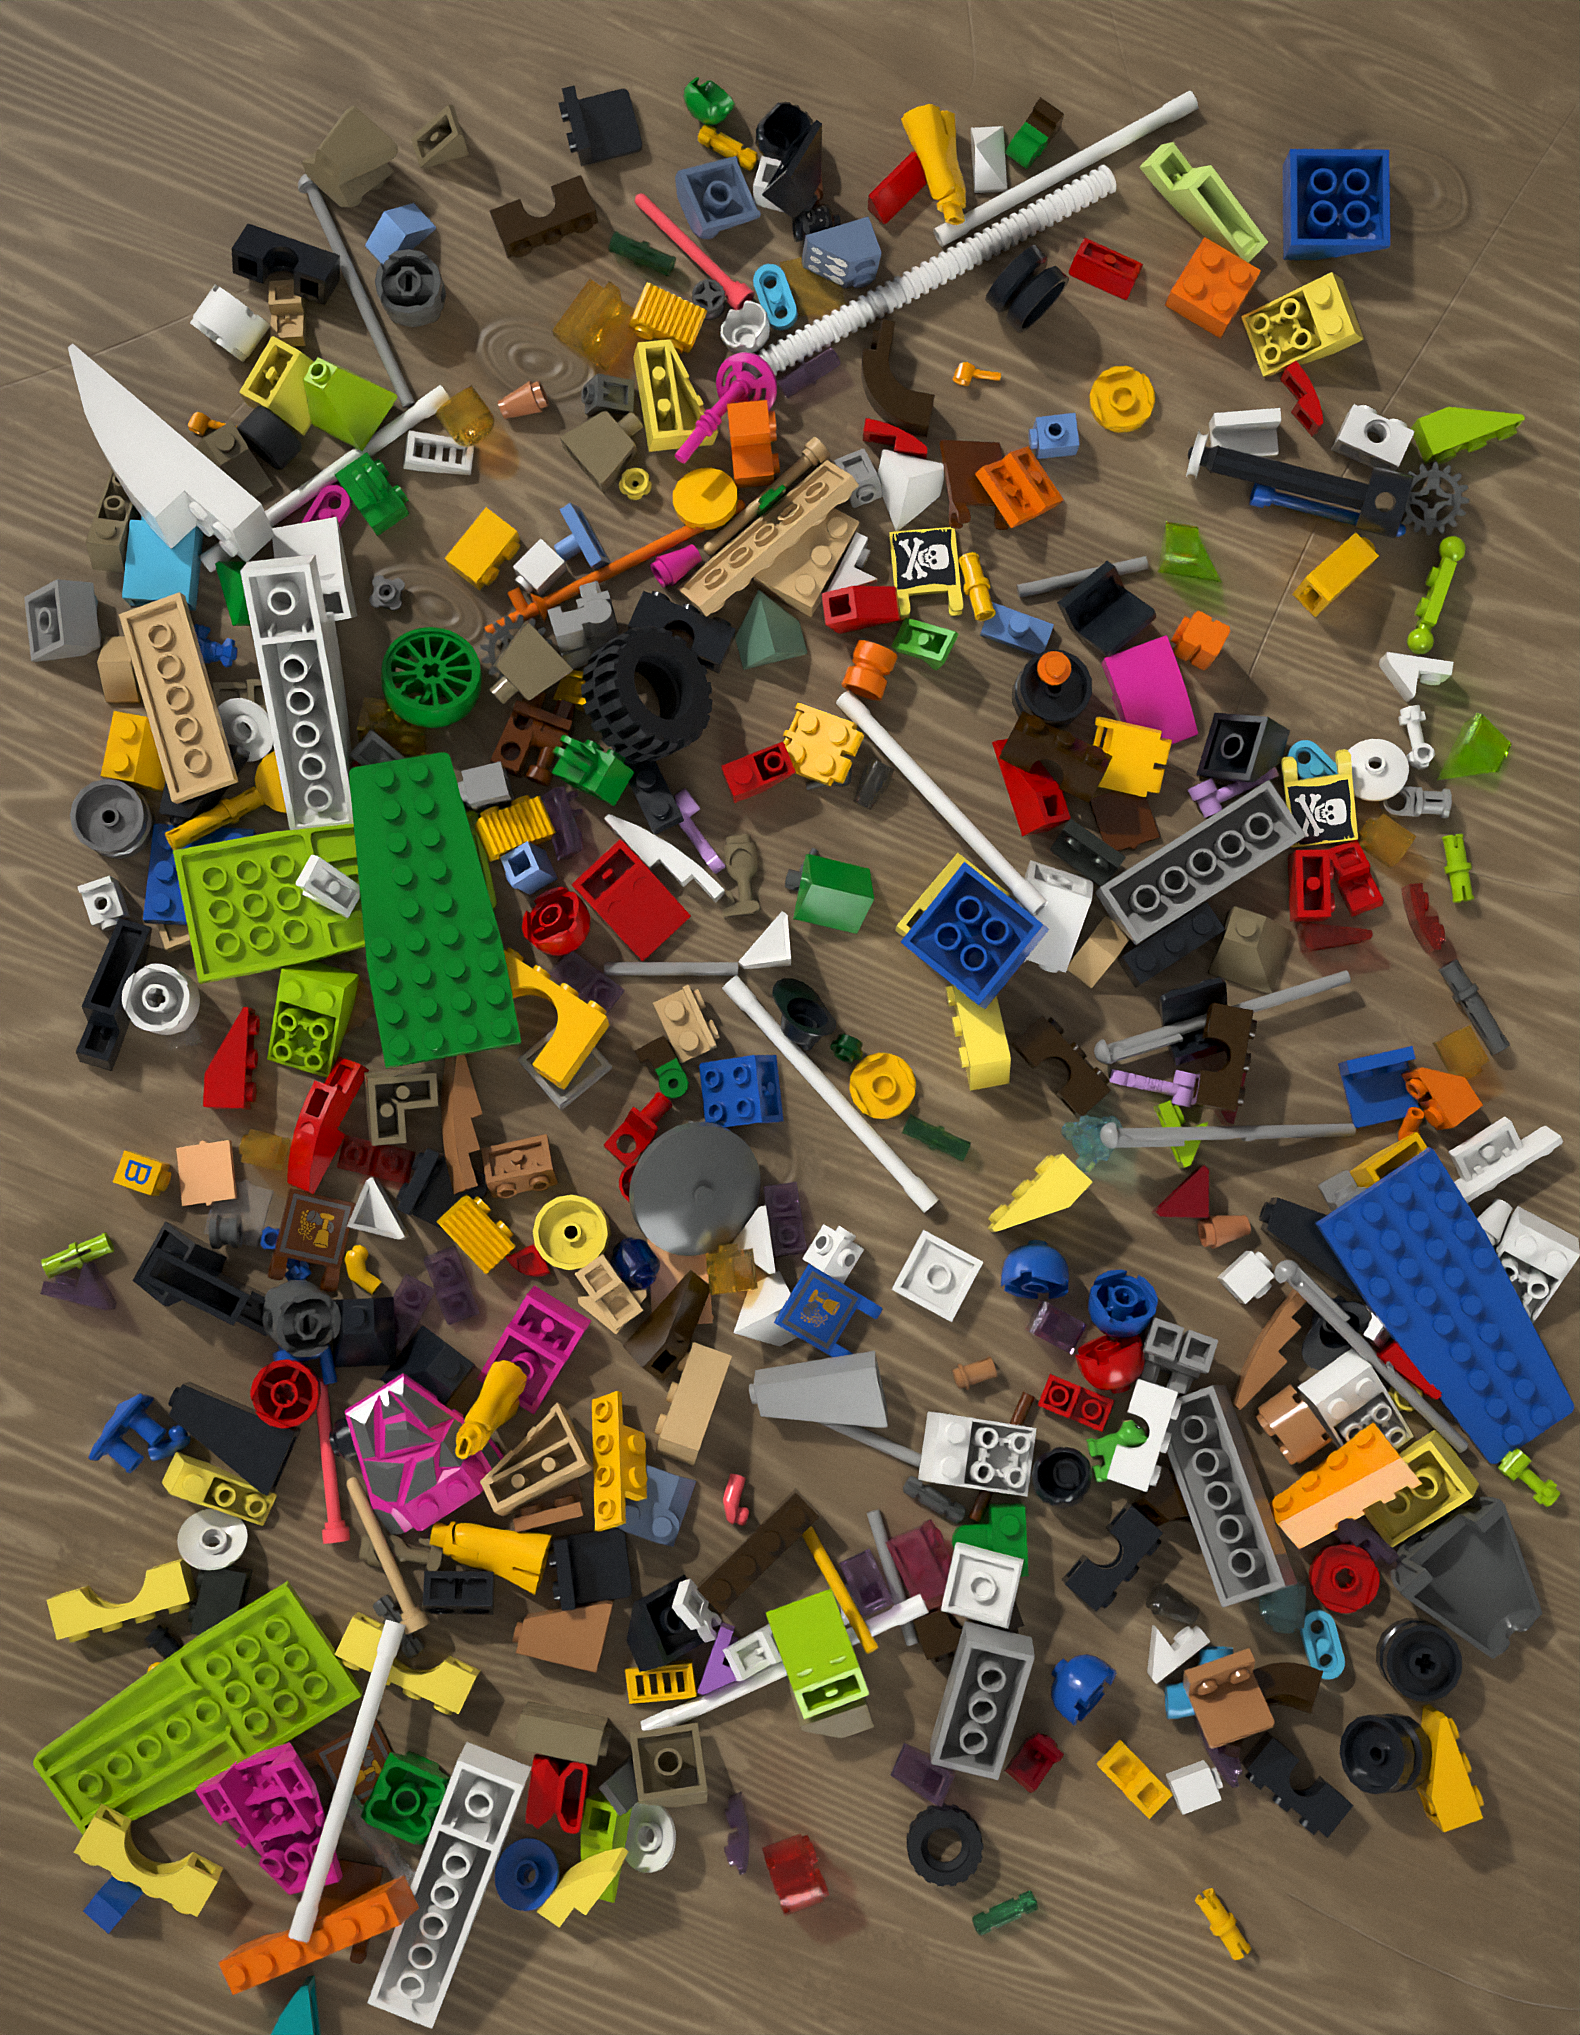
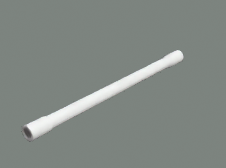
[933,91,1198,247]
[199,385,452,573]
[836,690,1048,916]
[722,975,939,1213]
[640,1594,929,1731]
[288,1620,406,1942]

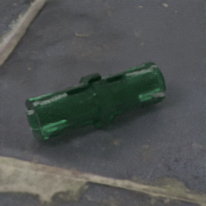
[608,231,676,277]
[902,1114,972,1162]

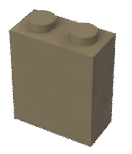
[514,1701,612,1766]

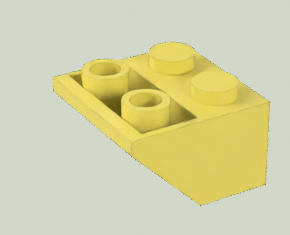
[239,336,314,436]

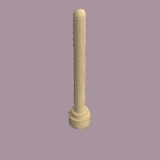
[704,437,831,555]
[347,1477,431,1635]

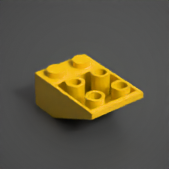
[1416,1704,1484,1832]

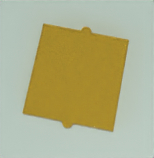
[780,257,846,317]

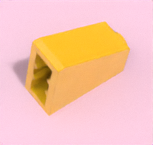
[1292,533,1379,617]

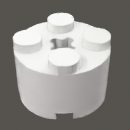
[190,284,271,362]
[122,964,200,1035]

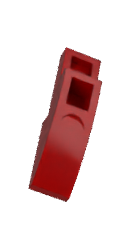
[287,1057,369,1195]

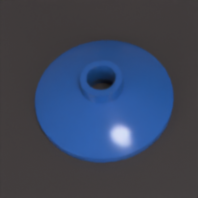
[495,1838,559,1911]

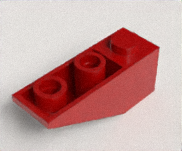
[992,739,1071,837]
[203,1007,260,1110]

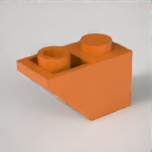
[1401,1067,1483,1130]

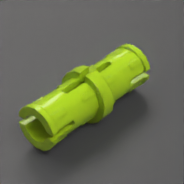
[1442,833,1474,903]
[41,1232,114,1279]

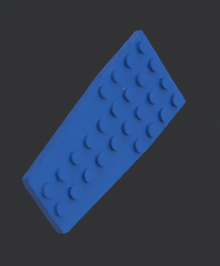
[1315,1147,1574,1464]

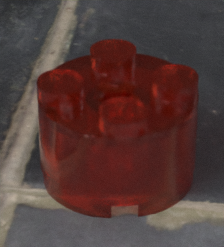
[761,1833,830,1917]

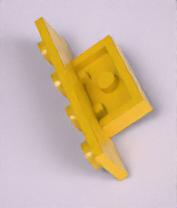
[592,1391,647,1532]

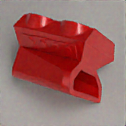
[525,1754,591,1834]

